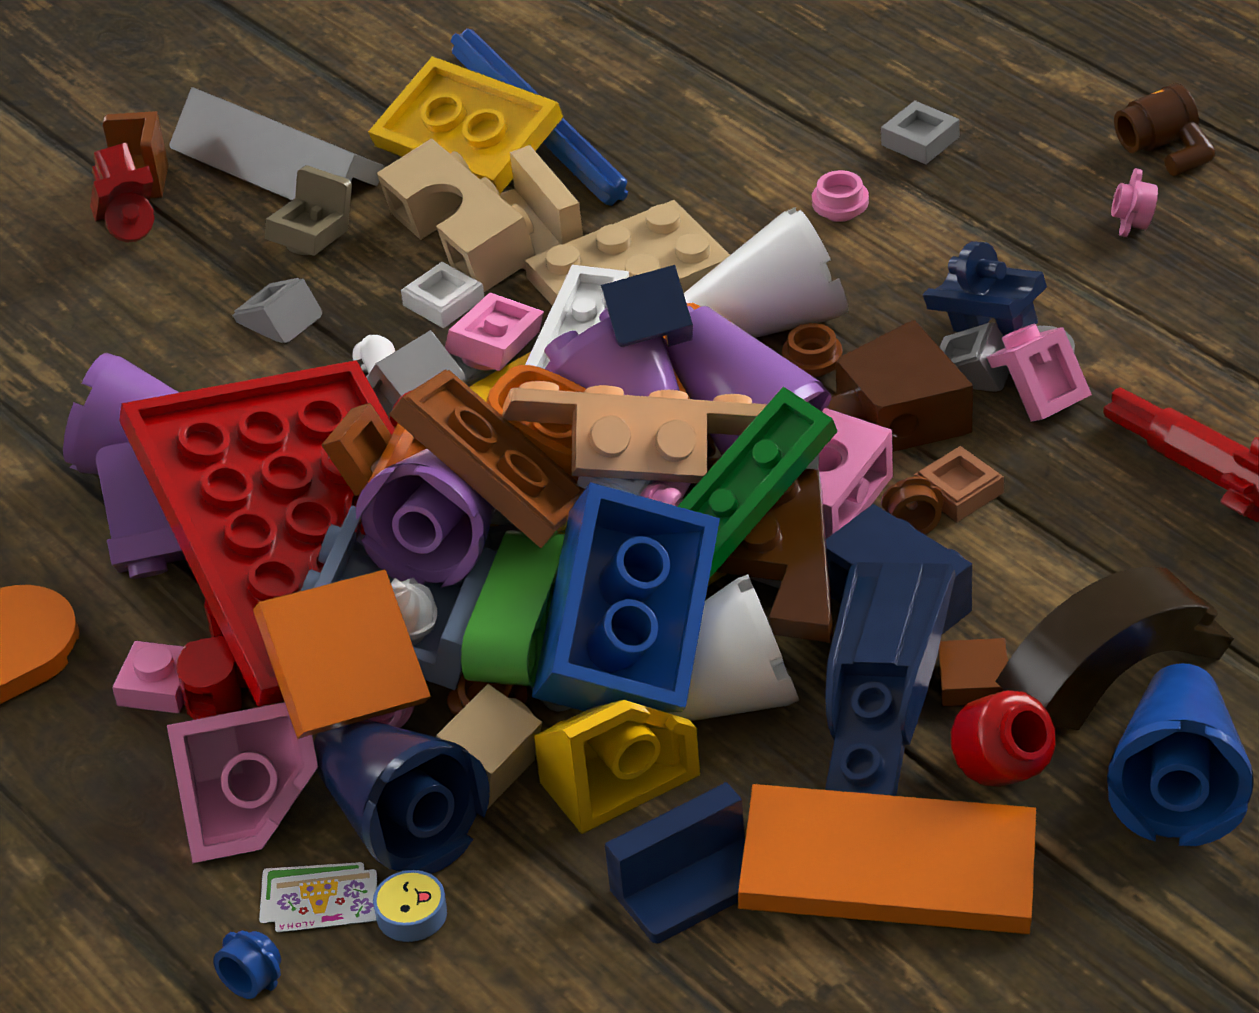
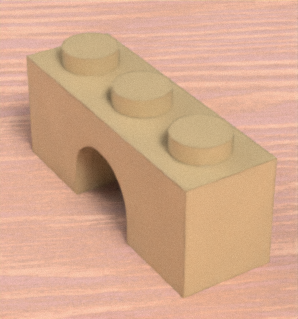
[377,138,536,292]

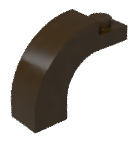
[995,566,1234,731]

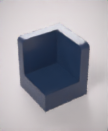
[601,265,693,347]

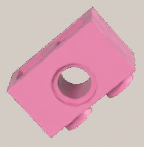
[815,408,893,538]

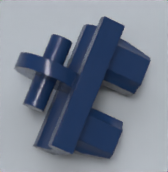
[922,241,1047,336]

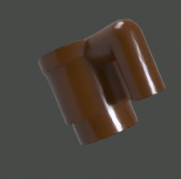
[1114,83,1215,176]

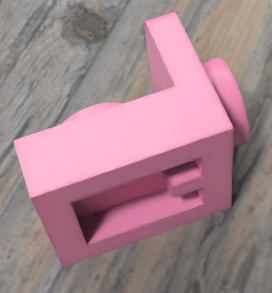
[987,324,1092,422]

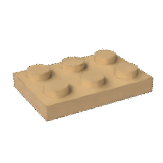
[525,200,730,306]

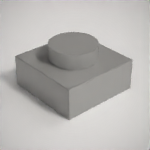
[881,101,959,164]

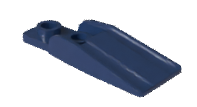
[825,562,956,796]

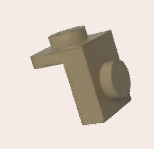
[265,165,352,256]

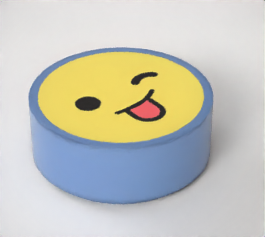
[373,870,447,942]

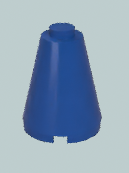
[1107,663,1254,846]

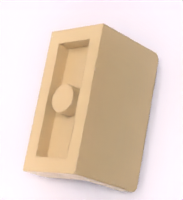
[500,145,583,269]

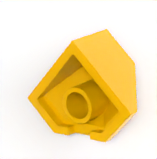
[534,700,700,834]

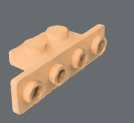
[503,381,767,483]

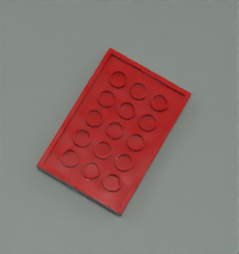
[119,360,395,707]

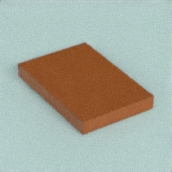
[389,369,585,548]

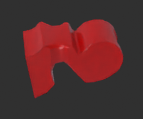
[176,599,248,720]

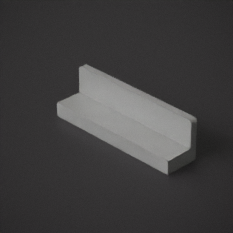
[170,87,385,200]

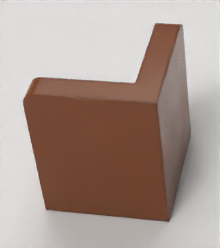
[103,111,169,198]

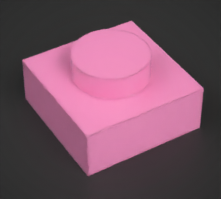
[112,641,184,713]

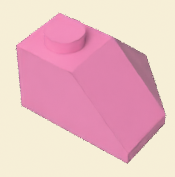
[167,702,318,863]

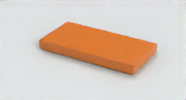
[738,784,1036,934]

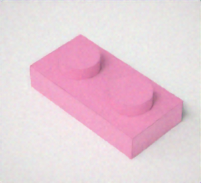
[445,293,544,371]

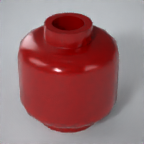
[951,690,1056,787]

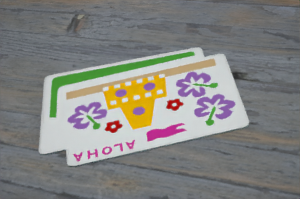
[259,862,377,933]

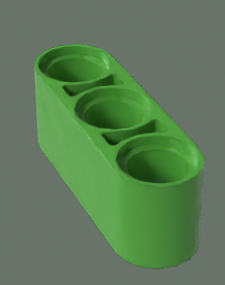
[461,530,565,687]

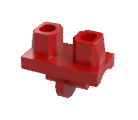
[90,143,155,243]

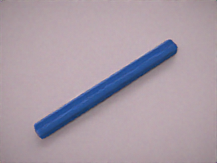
[451,29,628,206]

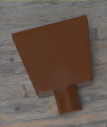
[827,320,973,452]

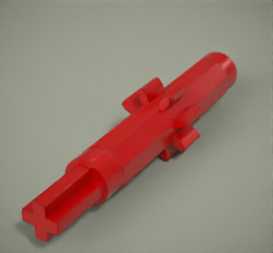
[1103,387,1259,523]

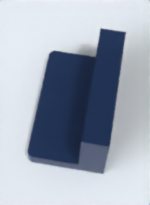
[605,782,745,944]

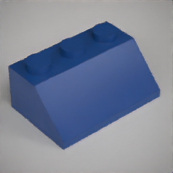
[532,482,720,713]

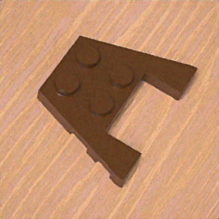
[683,457,833,643]

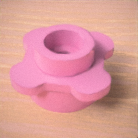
[1111,168,1158,238]

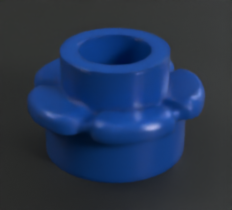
[213,930,281,999]

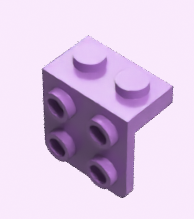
[96,442,186,579]

